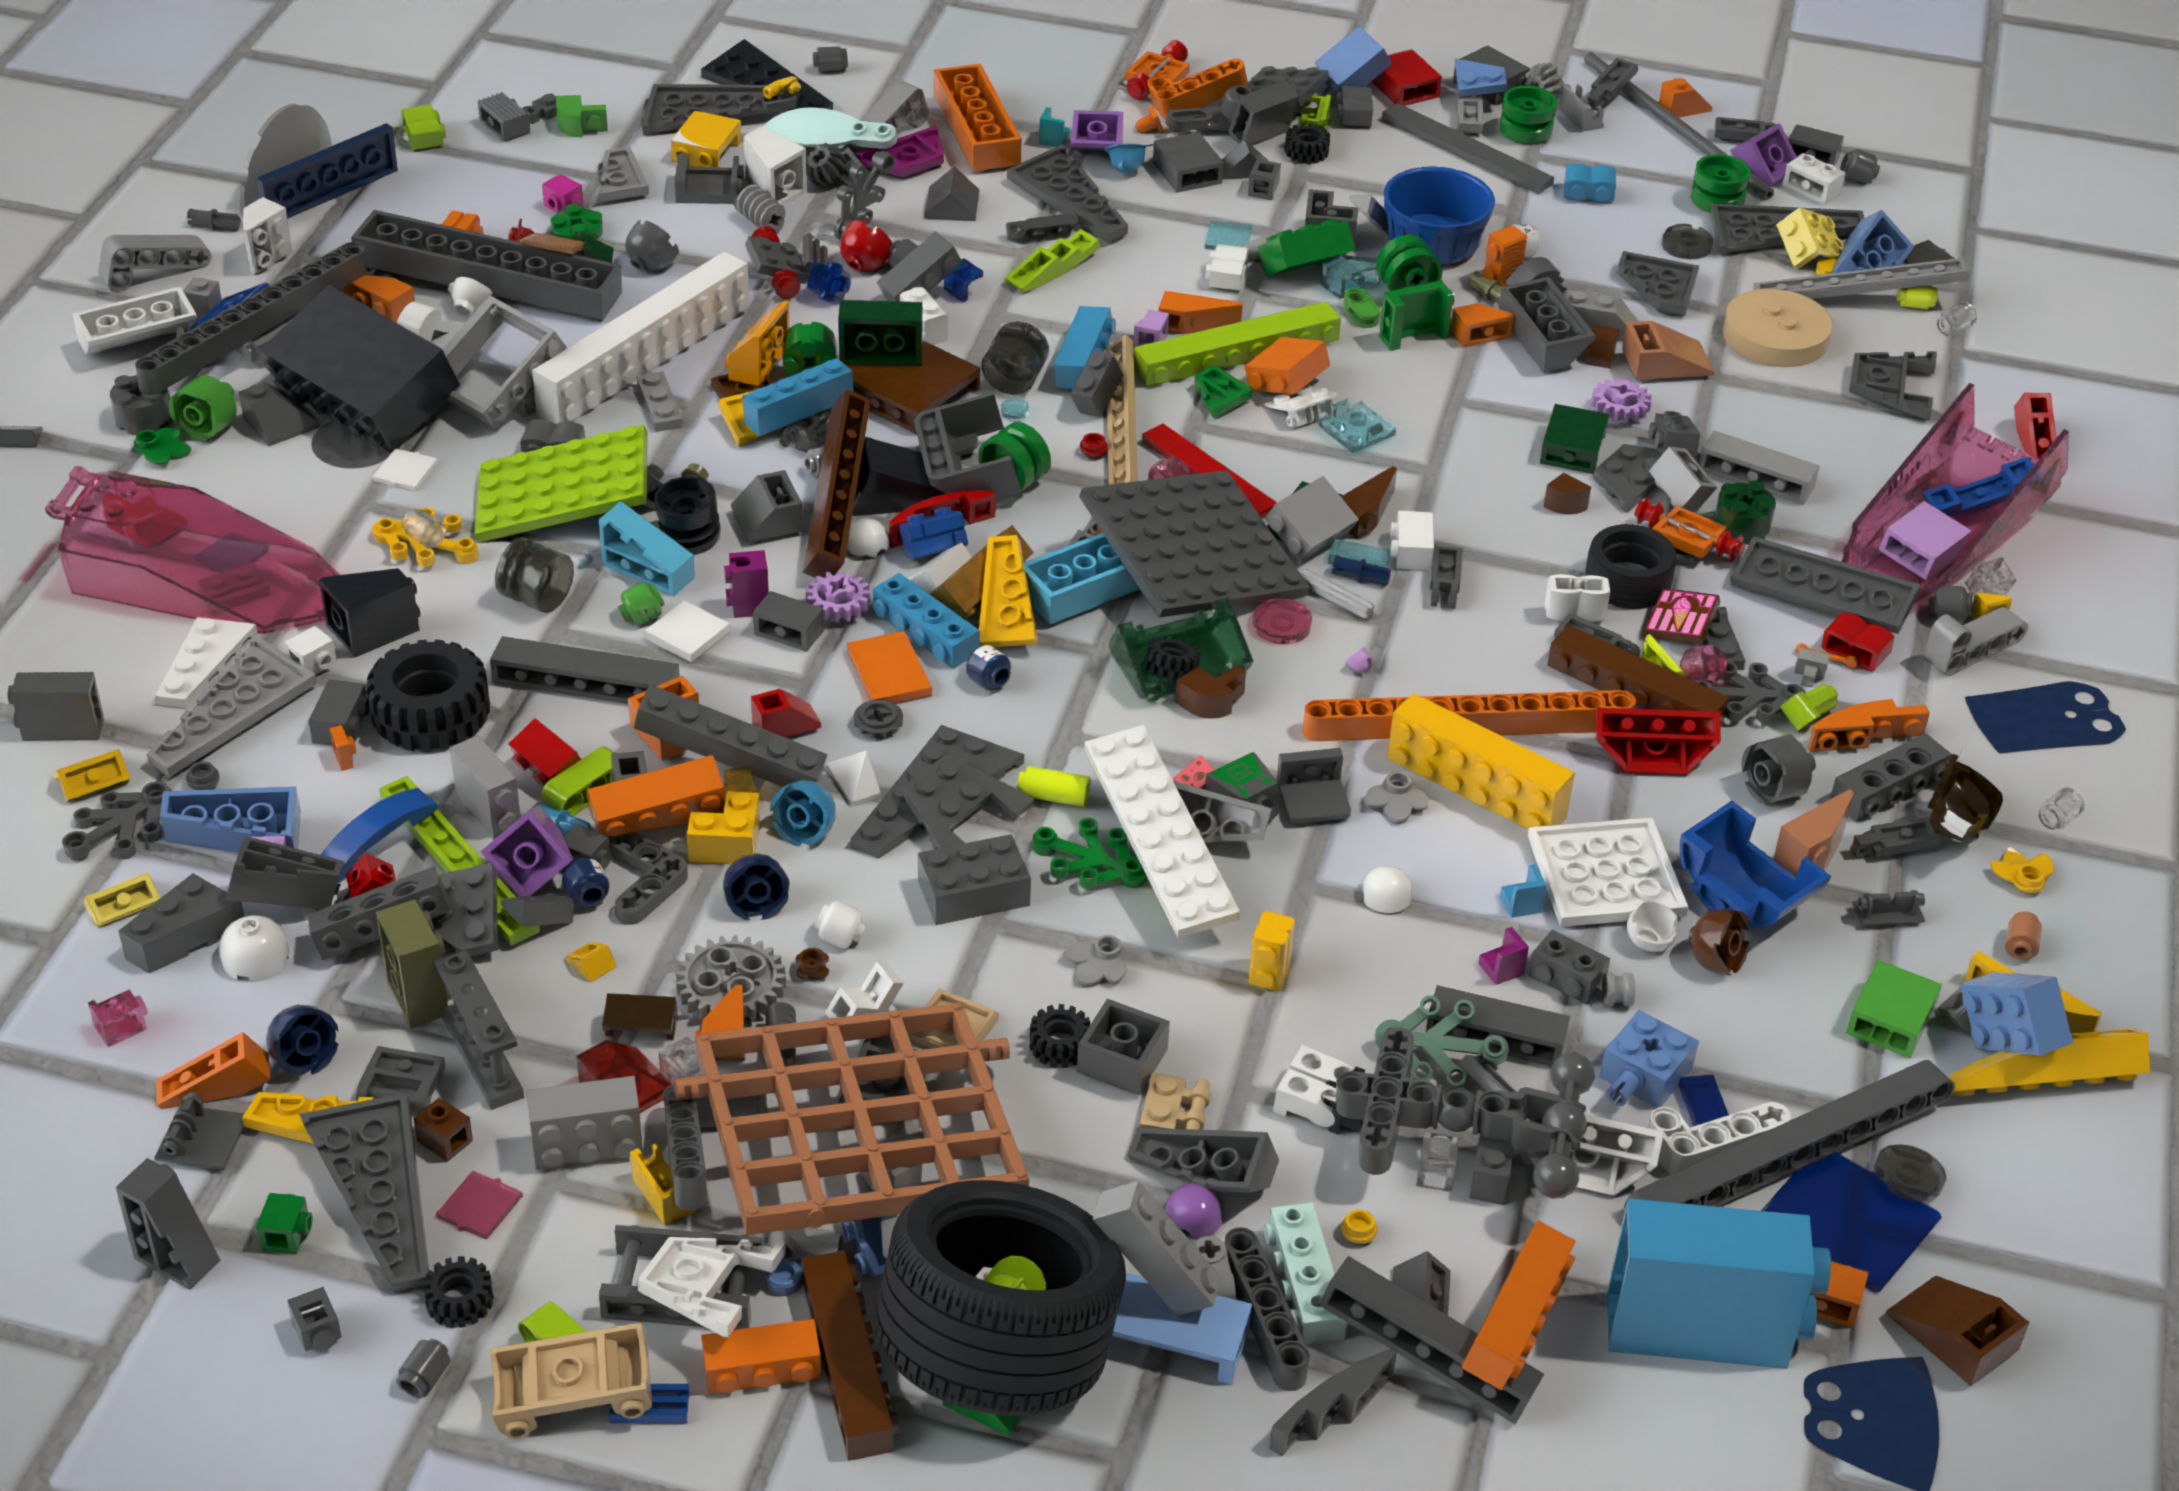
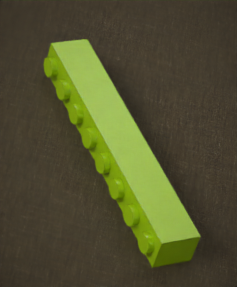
[1134,301,1341,387]

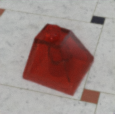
[576,1040,673,1113]

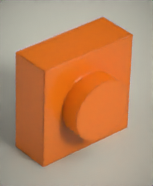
[329,725,357,771]

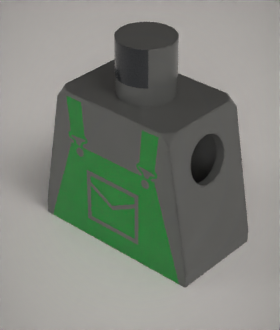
[1205,752,1279,821]

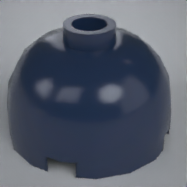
[723,853,790,920]
[266,1004,339,1076]

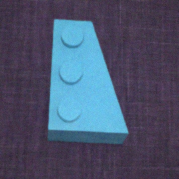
[599,501,695,596]

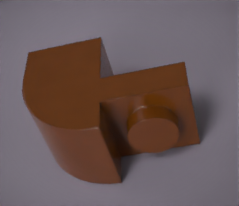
[1175,665,1246,718]

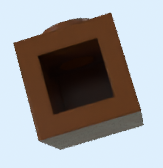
[413,1097,473,1162]

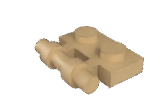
[1139,1072,1211,1130]

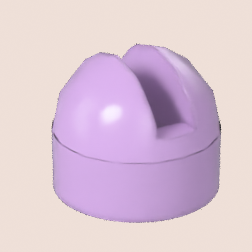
[1346,647,1372,674]

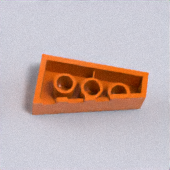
[587,755,725,836]

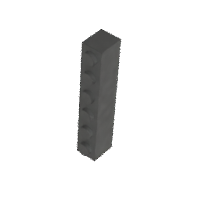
[490,636,680,704]
[634,684,828,787]
[1319,1256,1544,1425]

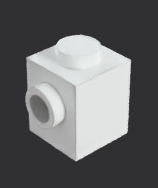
[284,626,337,674]

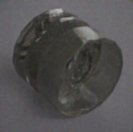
[981,321,1049,395]
[495,537,574,613]

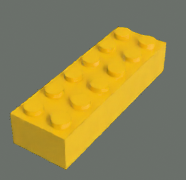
[1387,693,1575,830]

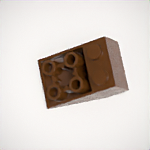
[1886,1275,2030,1386]

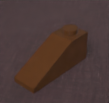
[1341,466,1397,539]

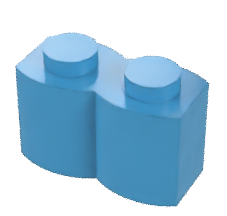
[1564,163,1616,203]

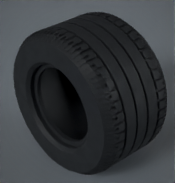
[874,1180,1126,1416]

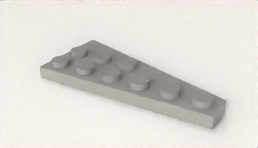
[147,635,317,777]

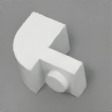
[397,302,451,342]
[825,961,904,1018]

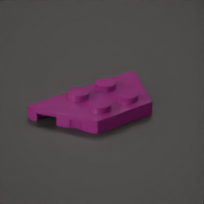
[855,126,944,178]

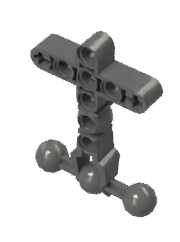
[1336,1027,1595,1199]

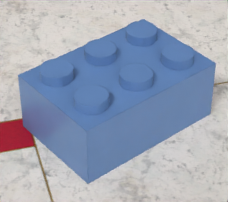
[1960,972,2073,1056]

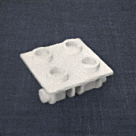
[1264,385,1339,428]

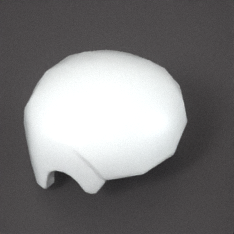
[847,518,890,558]
[1363,866,1412,913]
[1627,900,1677,952]

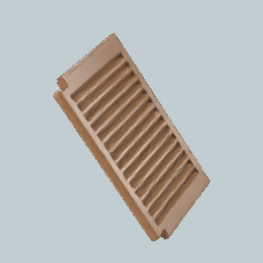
[520,233,585,255]

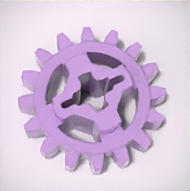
[1591,378,1652,423]
[806,571,870,623]

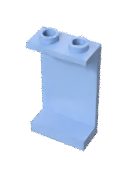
[1108,1273,1252,1385]

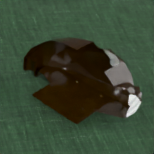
[1928,749,2003,844]

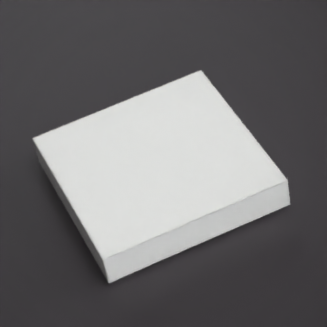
[645,600,730,662]

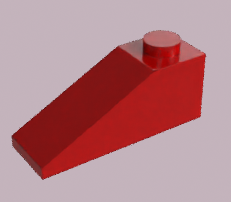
[2014,392,2060,470]

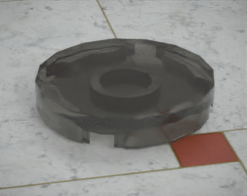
[1661,224,1713,260]
[1874,1144,1947,1201]

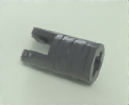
[765,1002,796,1067]

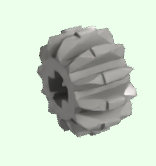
[1524,62,1565,99]

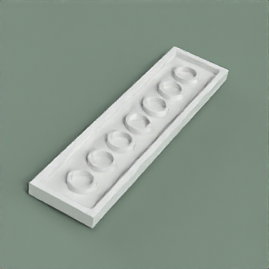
[1084,725,1240,938]

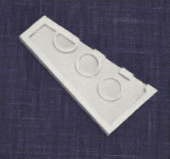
[155,617,257,709]

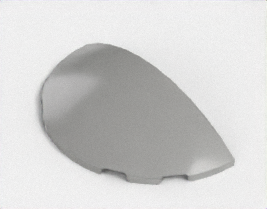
[240,103,332,217]

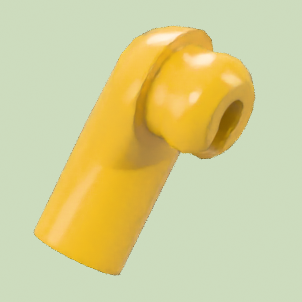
[763,76,801,99]

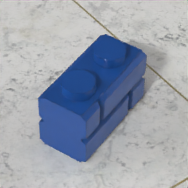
[899,507,968,559]

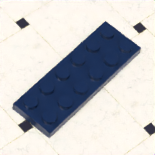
[257,123,398,219]

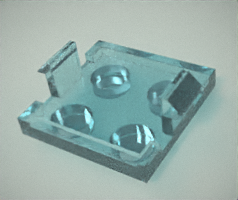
[1318,398,1396,453]

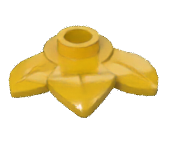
[1990,847,2054,893]

